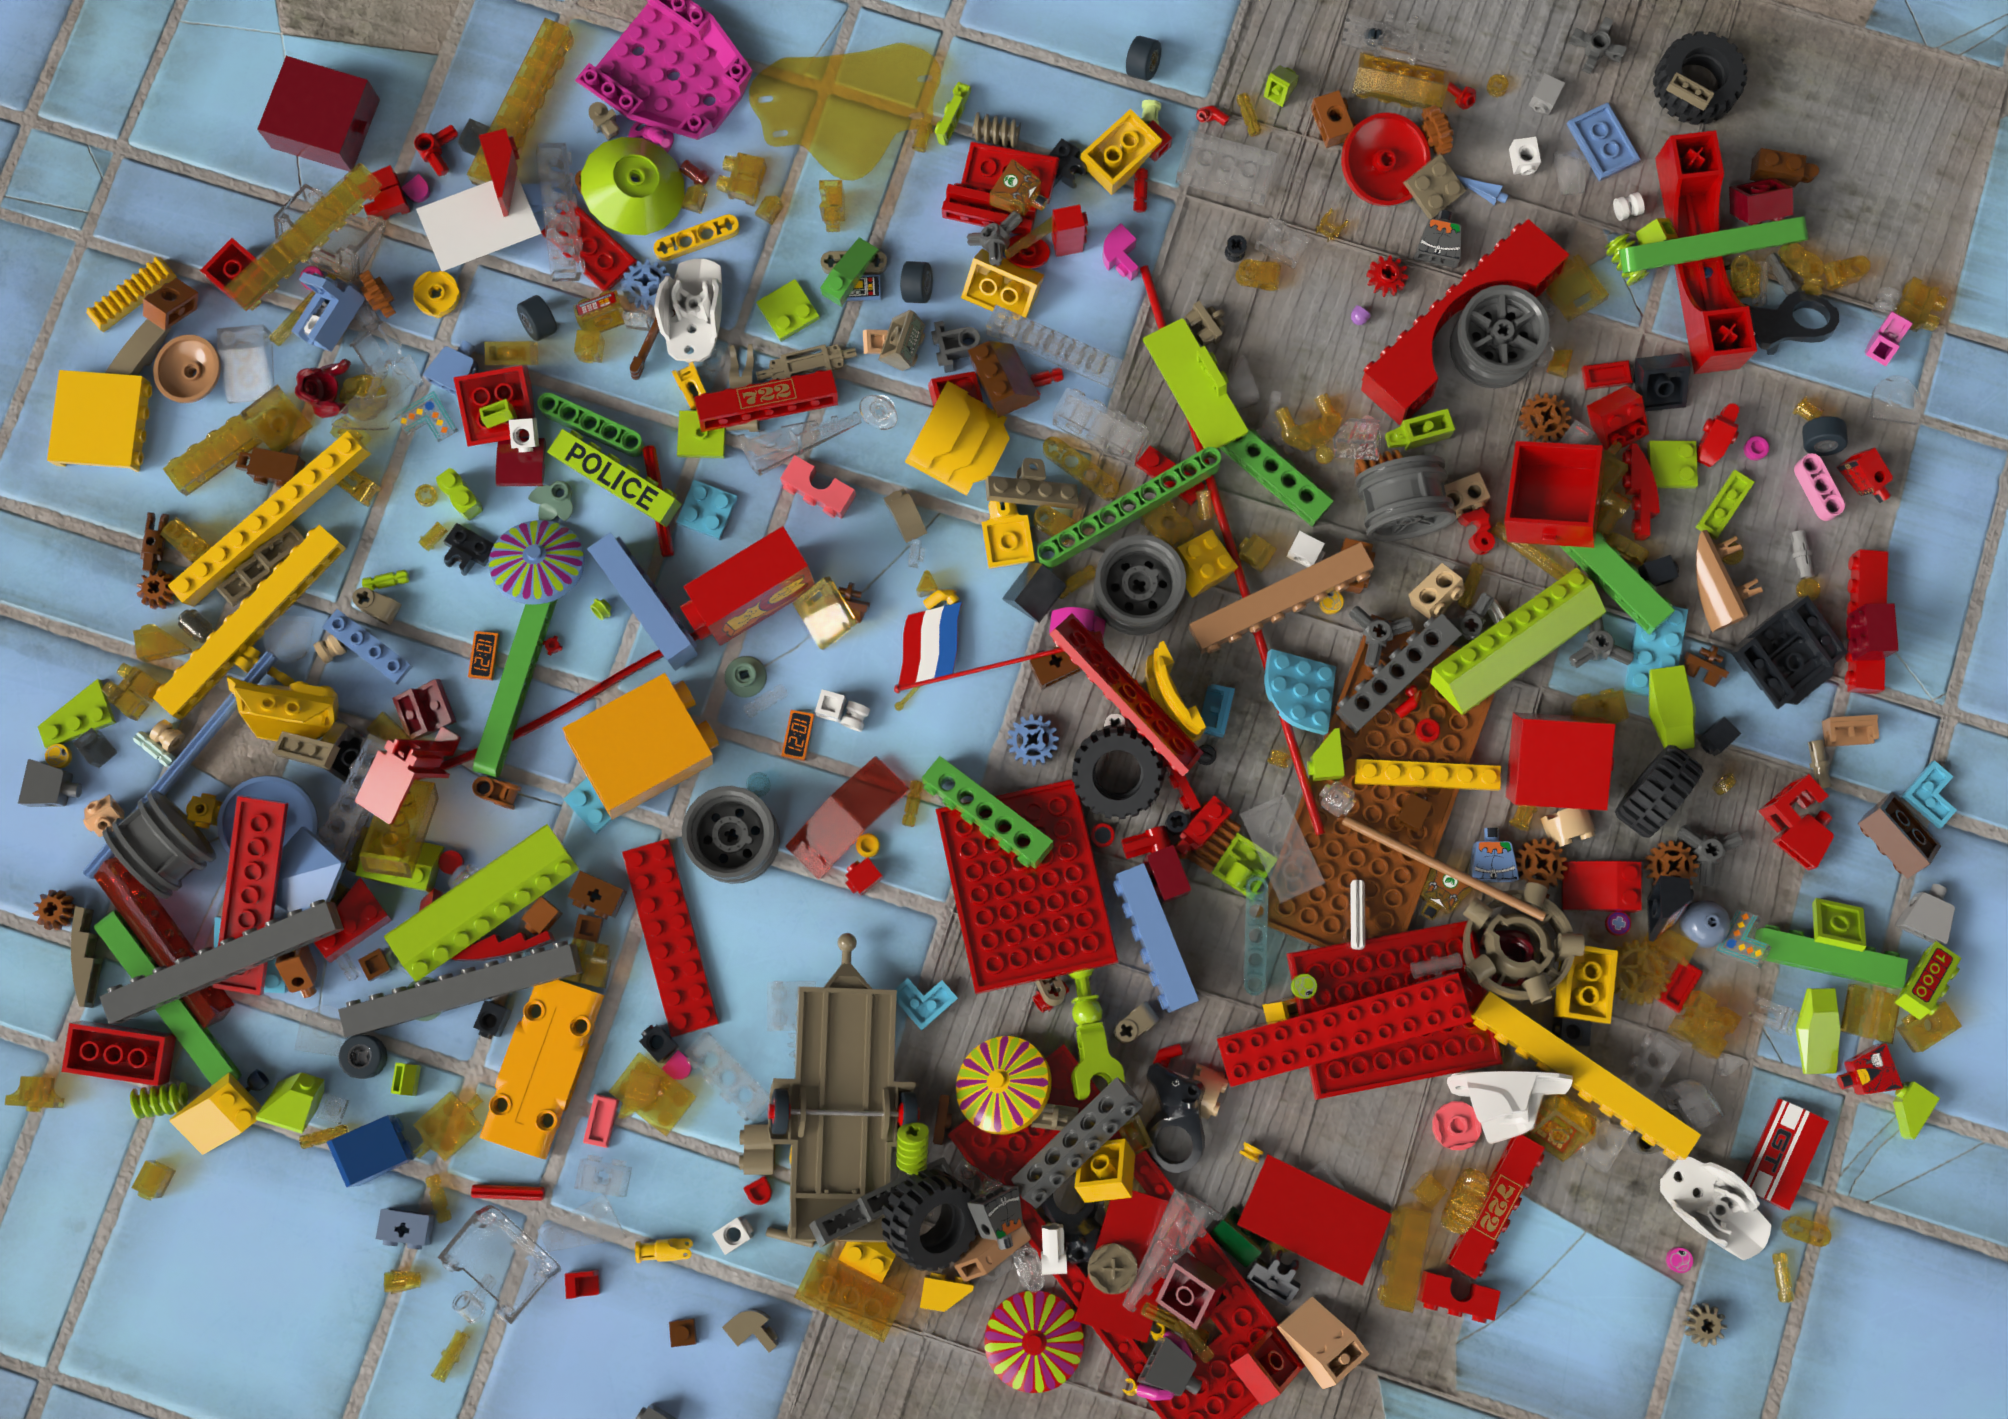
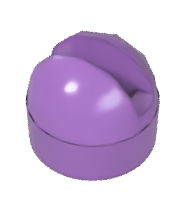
[1351,305,1371,325]

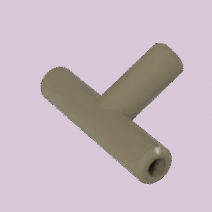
[766,1221,815,1248]

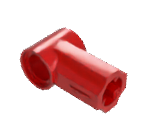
[1121,825,1171,860]

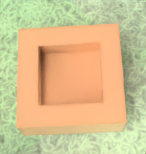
[863,329,888,354]

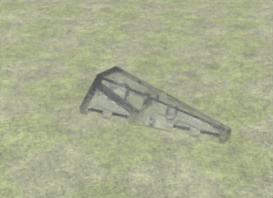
[738,412,862,476]
[1123,1189,1222,1312]

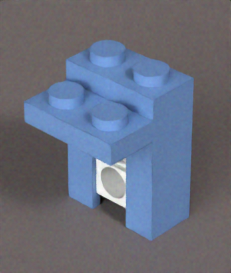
[291,272,366,352]

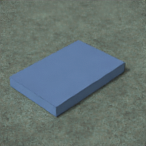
[1567,102,1641,181]

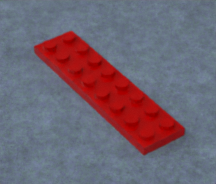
[1049,613,1203,776]
[212,795,289,996]
[622,839,719,1038]

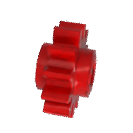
[1366,255,1408,297]

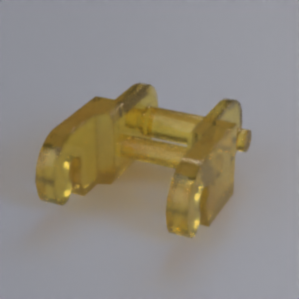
[1316,208,1349,242]

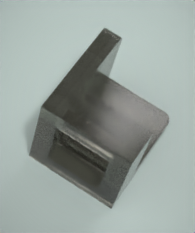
[458,118,492,159]
[73,728,117,768]

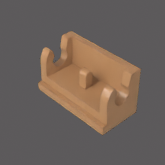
[1822,715,1879,747]

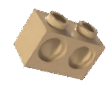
[1444,472,1490,519]
[1409,563,1465,619]

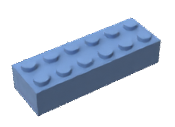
[587,532,698,671]
[1112,863,1199,1013]

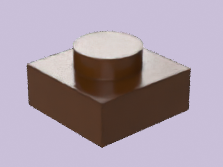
[573,914,604,943]
[358,948,392,982]
[669,1318,697,1347]

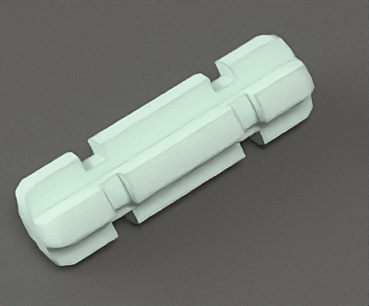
[133,731,176,768]

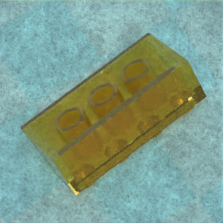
[1352,52,1448,110]

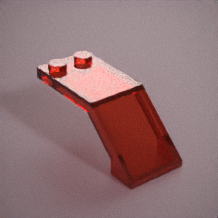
[785,756,910,880]

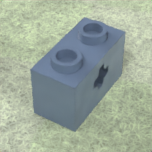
[375,1208,435,1250]

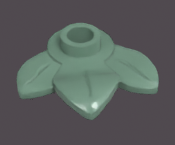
[528,481,573,521]

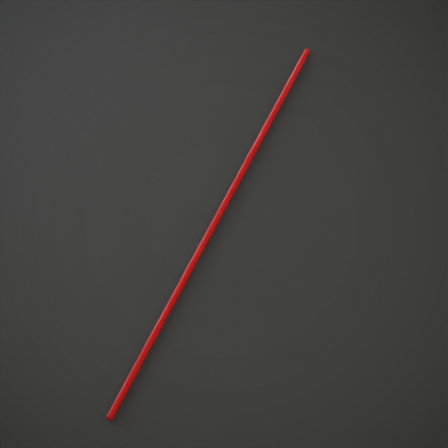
[1140,265,1325,836]

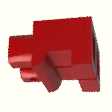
[356,165,411,220]

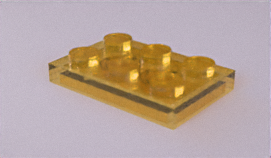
[609,1052,697,1136]

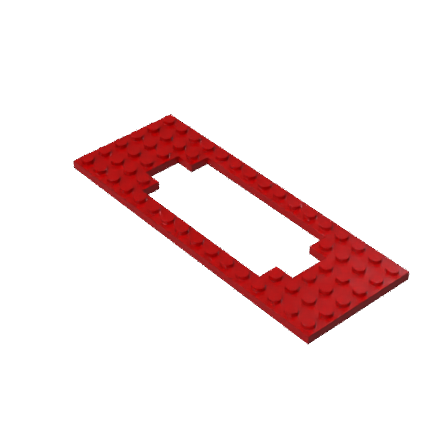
[947,1044,1305,1419]

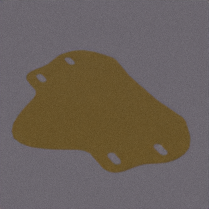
[749,43,941,181]

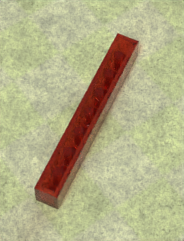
[94,857,235,1029]

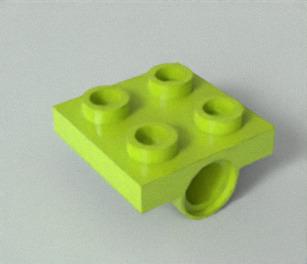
[1211,833,1278,900]

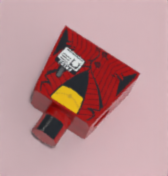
[1837,1043,1903,1095]

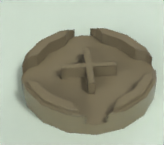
[1087,1243,1137,1294]

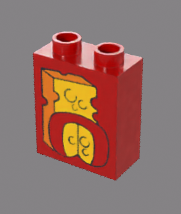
[680,526,816,646]

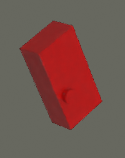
[61,1020,176,1086]

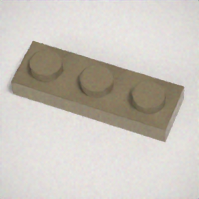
[272,731,340,770]

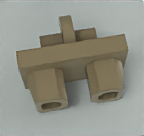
[589,102,620,141]
[1184,301,1225,346]
[1031,1104,1078,1131]

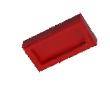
[1581,360,1633,390]
[1657,959,1703,1013]

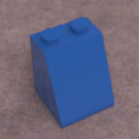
[327,1115,414,1187]

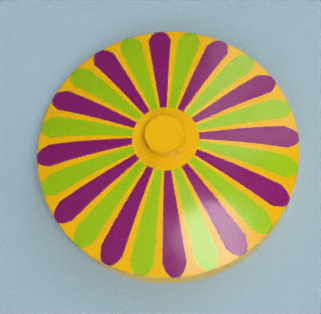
[956,1036,1051,1135]

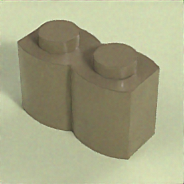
[739,1124,776,1175]

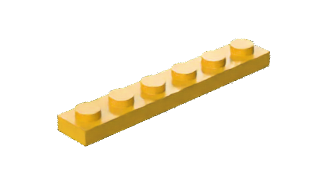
[1355,759,1501,791]

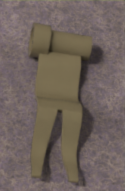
[726,344,760,432]

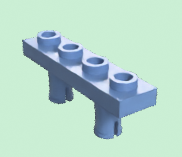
[322,609,413,685]

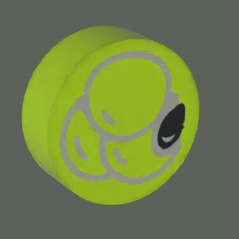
[1291,974,1317,999]

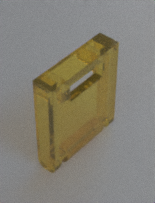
[1545,254,1609,322]
[792,576,857,650]

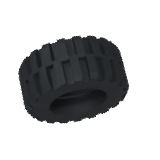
[1653,31,1748,125]
[1072,724,1164,820]
[1615,745,1704,838]
[882,1169,977,1272]

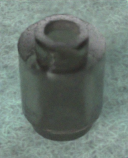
[178,609,215,643]

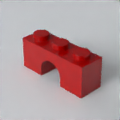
[1417,1271,1501,1324]

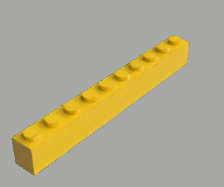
[168,431,371,607]
[152,524,346,720]
[1471,991,1701,1161]

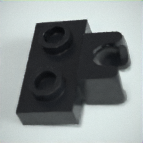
[1048,138,1087,189]
[444,523,494,576]
[1245,1250,1301,1306]

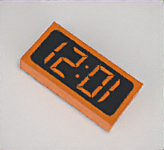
[468,631,500,681]
[781,710,815,761]

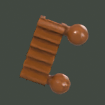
[1174,801,1242,874]

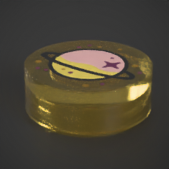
[1712,773,1737,795]

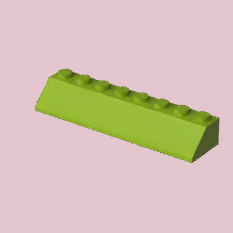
[1430,567,1606,715]
[384,824,579,982]

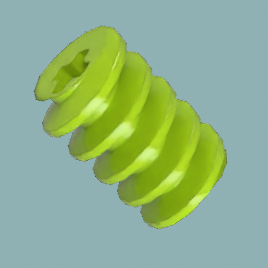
[1604,233,1650,286]
[130,1082,188,1119]
[896,1122,929,1175]

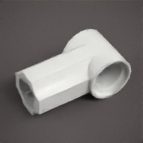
[1041,1223,1067,1275]

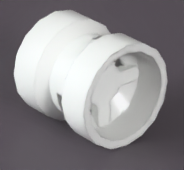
[1613,192,1645,221]
[840,701,870,732]

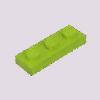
[1695,469,1754,540]

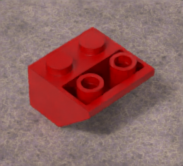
[1586,385,1649,455]

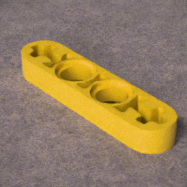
[653,214,740,261]

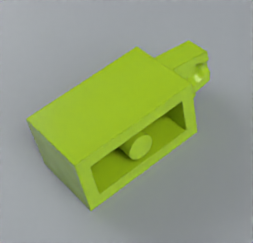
[1385,409,1455,450]

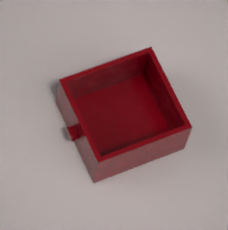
[257,55,380,172]

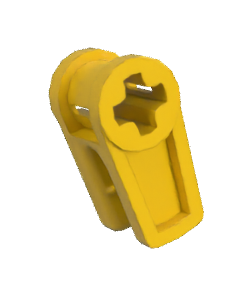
[671,362,706,410]

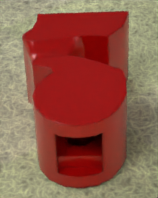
[1457,508,1495,555]

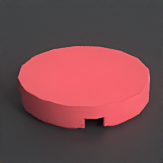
[1432,1101,1482,1150]

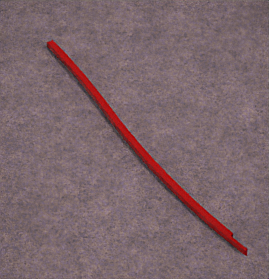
[414,631,700,782]

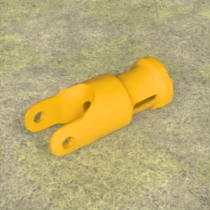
[635,1238,693,1263]

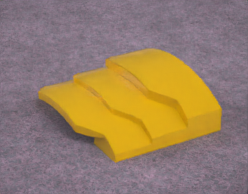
[905,381,1010,496]
[1145,641,1206,742]

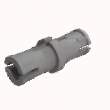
[1790,530,1815,579]

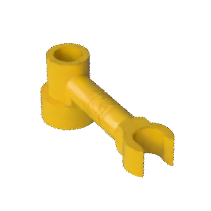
[233,645,295,687]

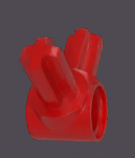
[414,125,458,176]

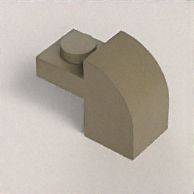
[883,488,927,543]
[722,1309,779,1353]

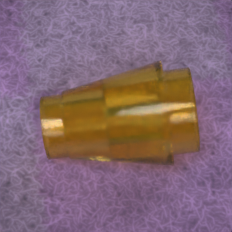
[384,1269,421,1295]

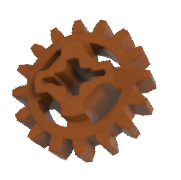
[1421,105,1454,155]
[359,270,396,319]
[1519,393,1571,443]
[1515,839,1567,890]
[1644,840,1699,887]

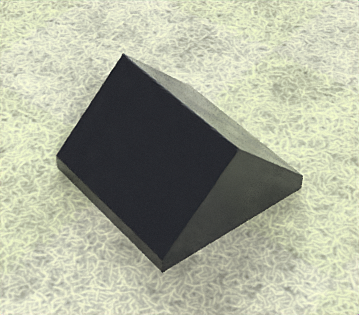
[1002,562,1067,623]

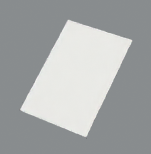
[416,176,542,271]

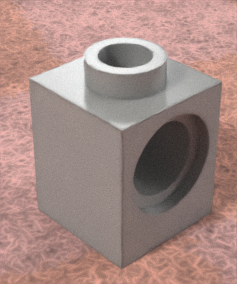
[1528,73,1565,115]

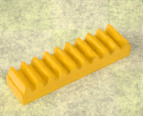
[86,257,177,333]

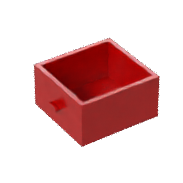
[1504,441,1604,548]
[1505,712,1615,811]

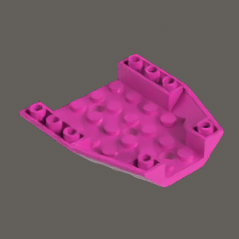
[575,0,753,140]

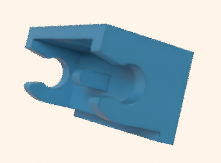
[1201,684,1235,738]

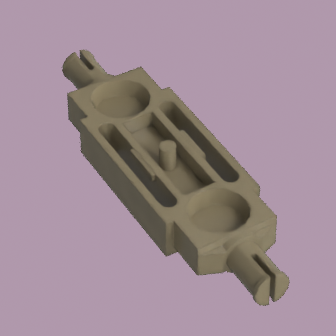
[756,344,857,381]

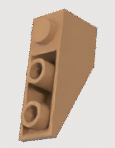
[954,1224,1031,1282]

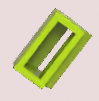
[479,399,517,428]
[391,1063,421,1096]

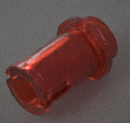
[679,160,709,187]

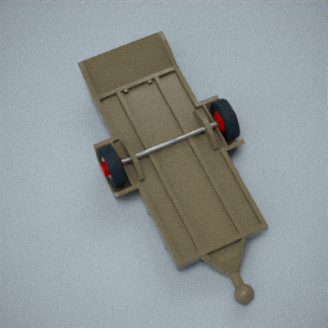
[768,933,920,1242]

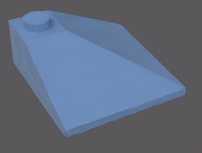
[275,827,345,912]

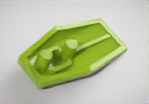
[1648,665,1696,749]
[1795,988,1840,1074]

